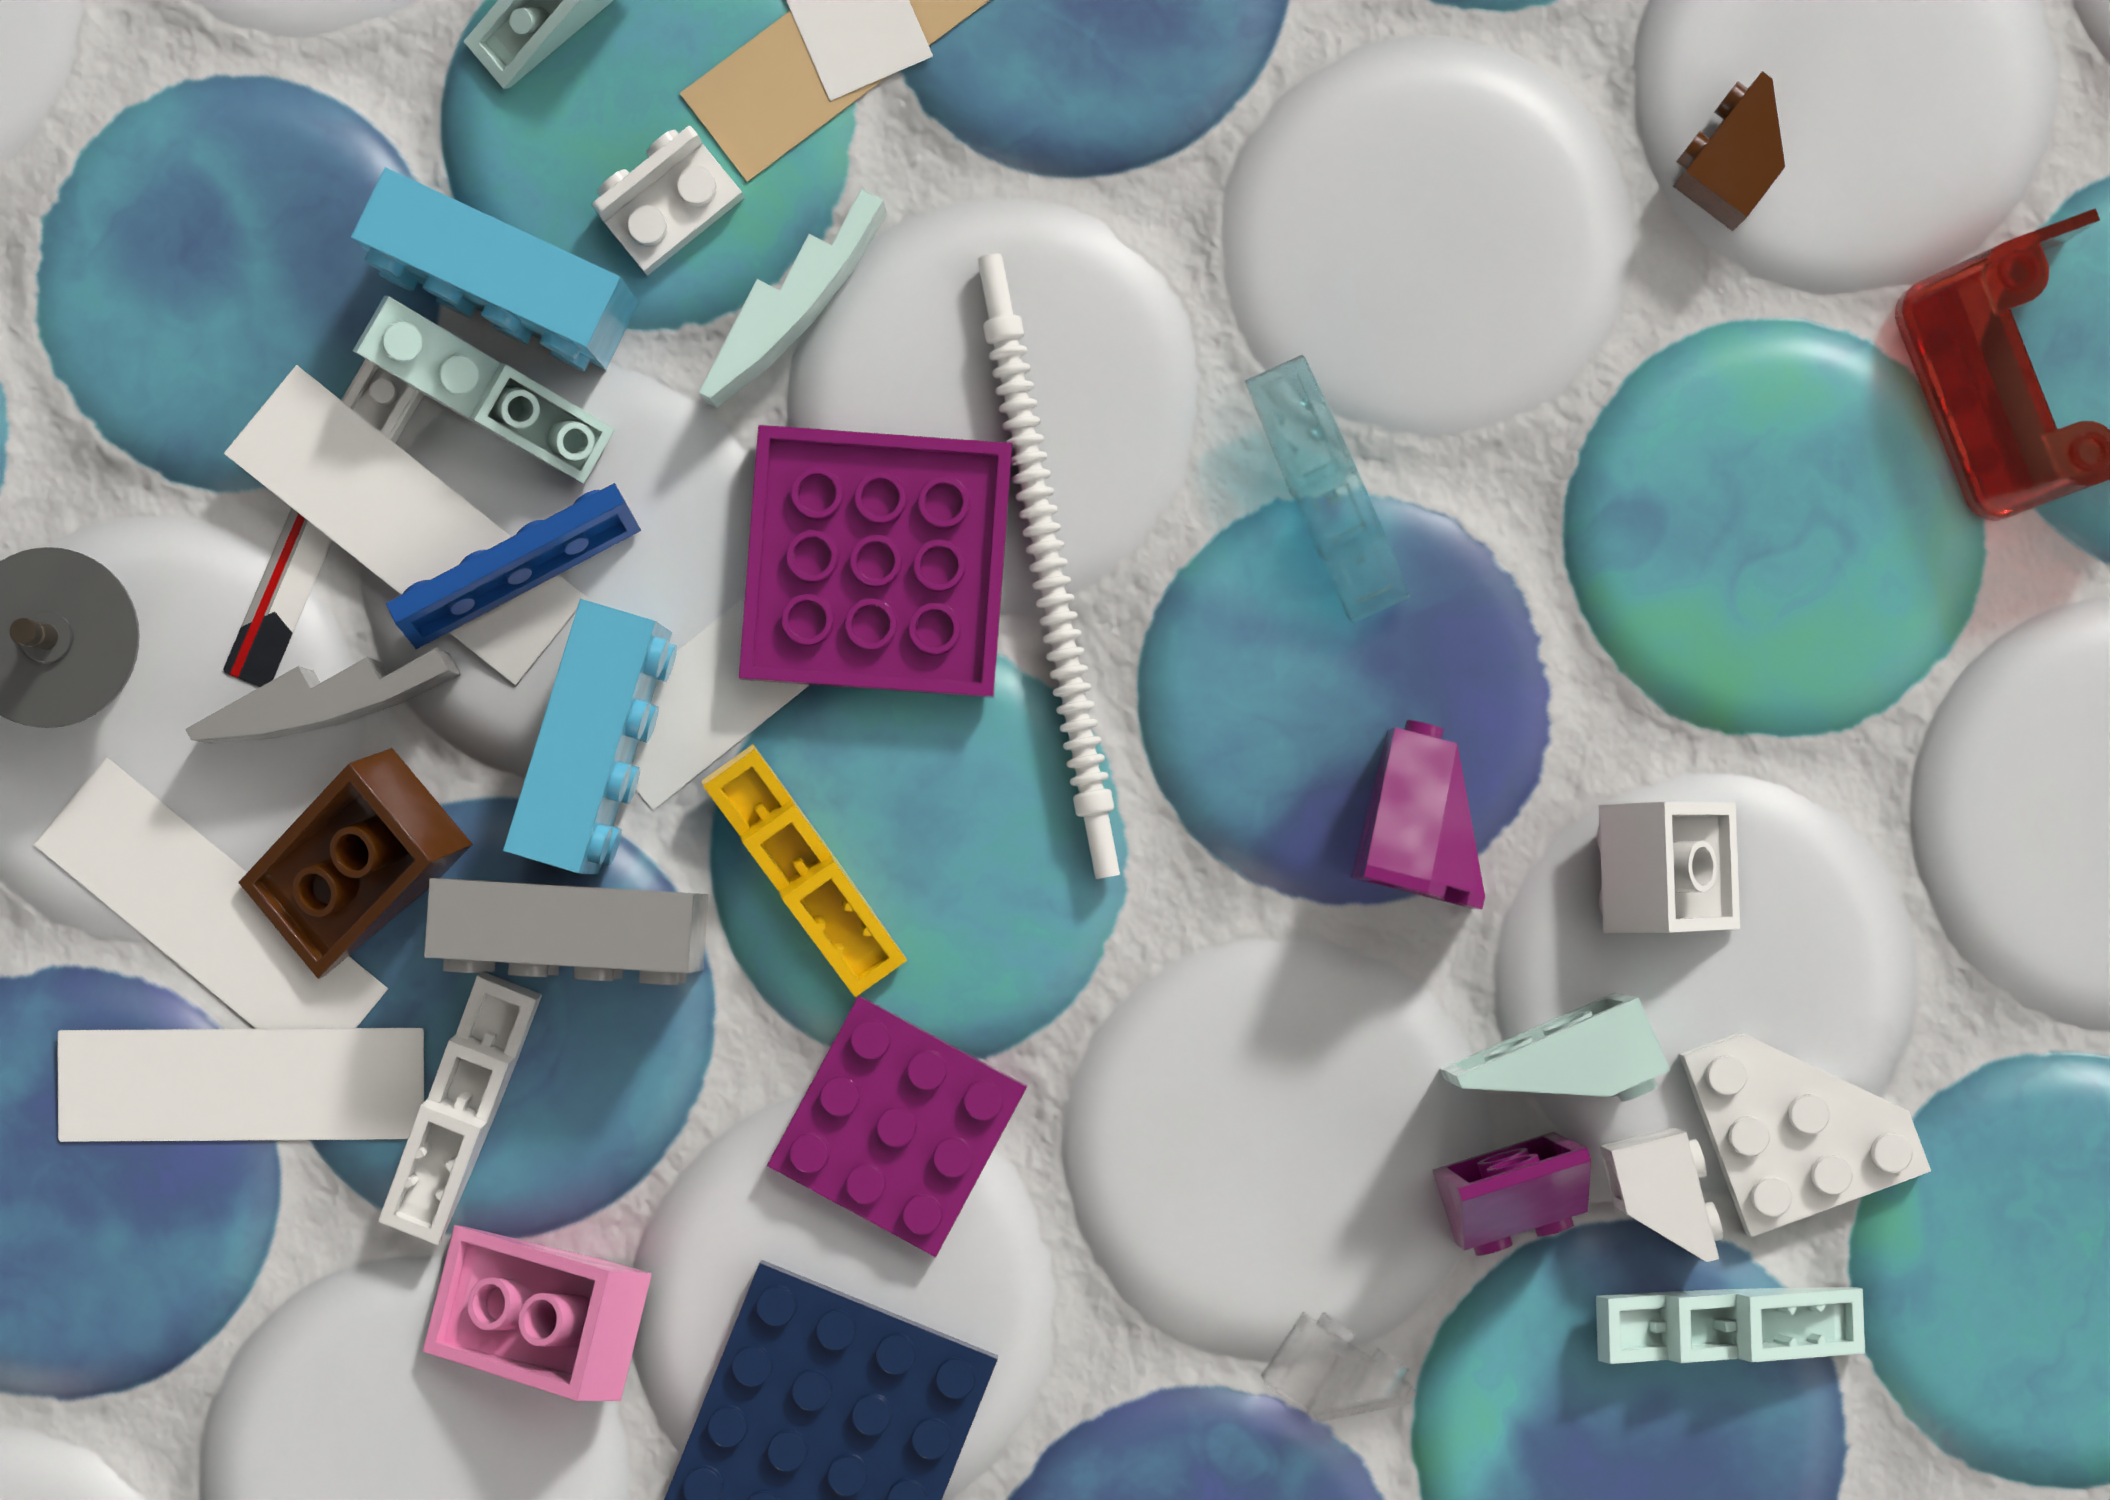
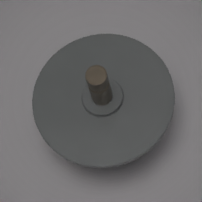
[0,547,140,728]

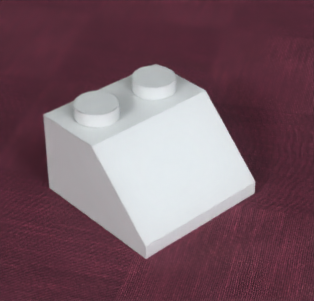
[1597,802,1740,933]

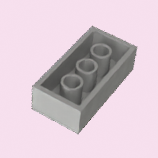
[424,878,709,985]

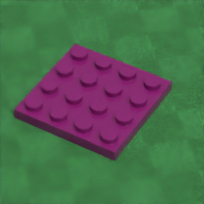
[739,425,1012,698]

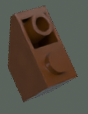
[1673,71,1785,231]

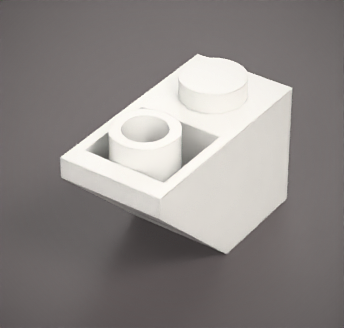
[1600,1127,1723,1262]

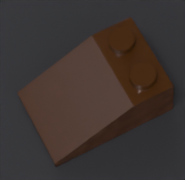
[238,748,473,979]

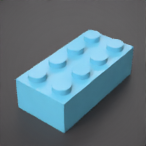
[351,167,639,371]
[503,599,677,874]

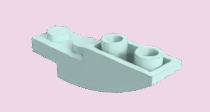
[353,295,615,484]

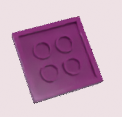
[767,995,1027,1257]

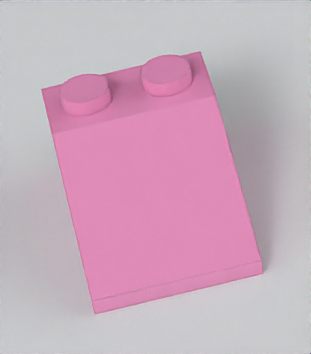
[422,1225,652,1401]

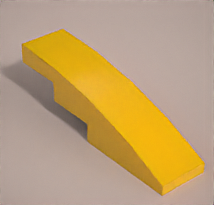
[701,744,907,998]

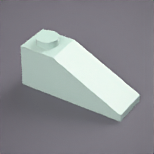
[463,0,614,89]

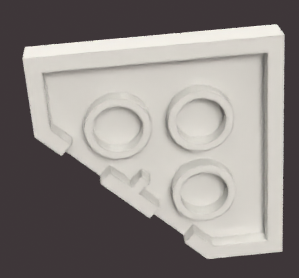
[1679,1033,1931,1237]

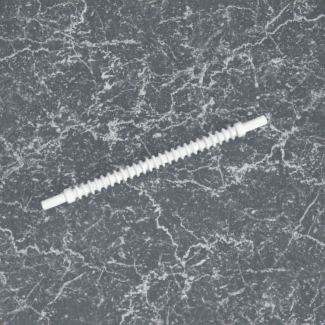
[978,253,1120,879]

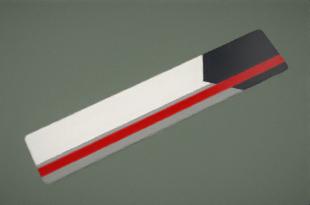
[223,508,332,687]

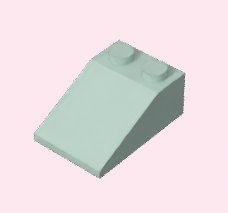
[1440,993,1671,1102]

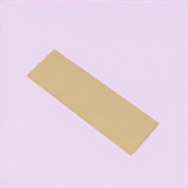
[680,0,990,182]

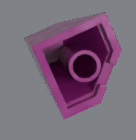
[1350,720,1485,909]

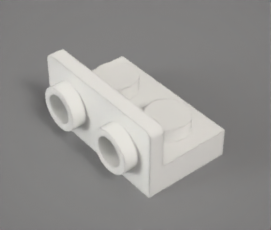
[591,126,745,276]

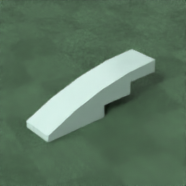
[699,189,887,408]
[1596,1287,1865,1364]

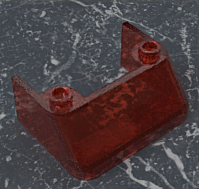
[1895,208,2110,521]

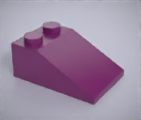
[1432,1132,1591,1256]

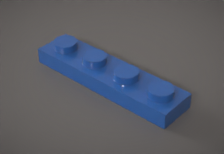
[386,483,641,650]

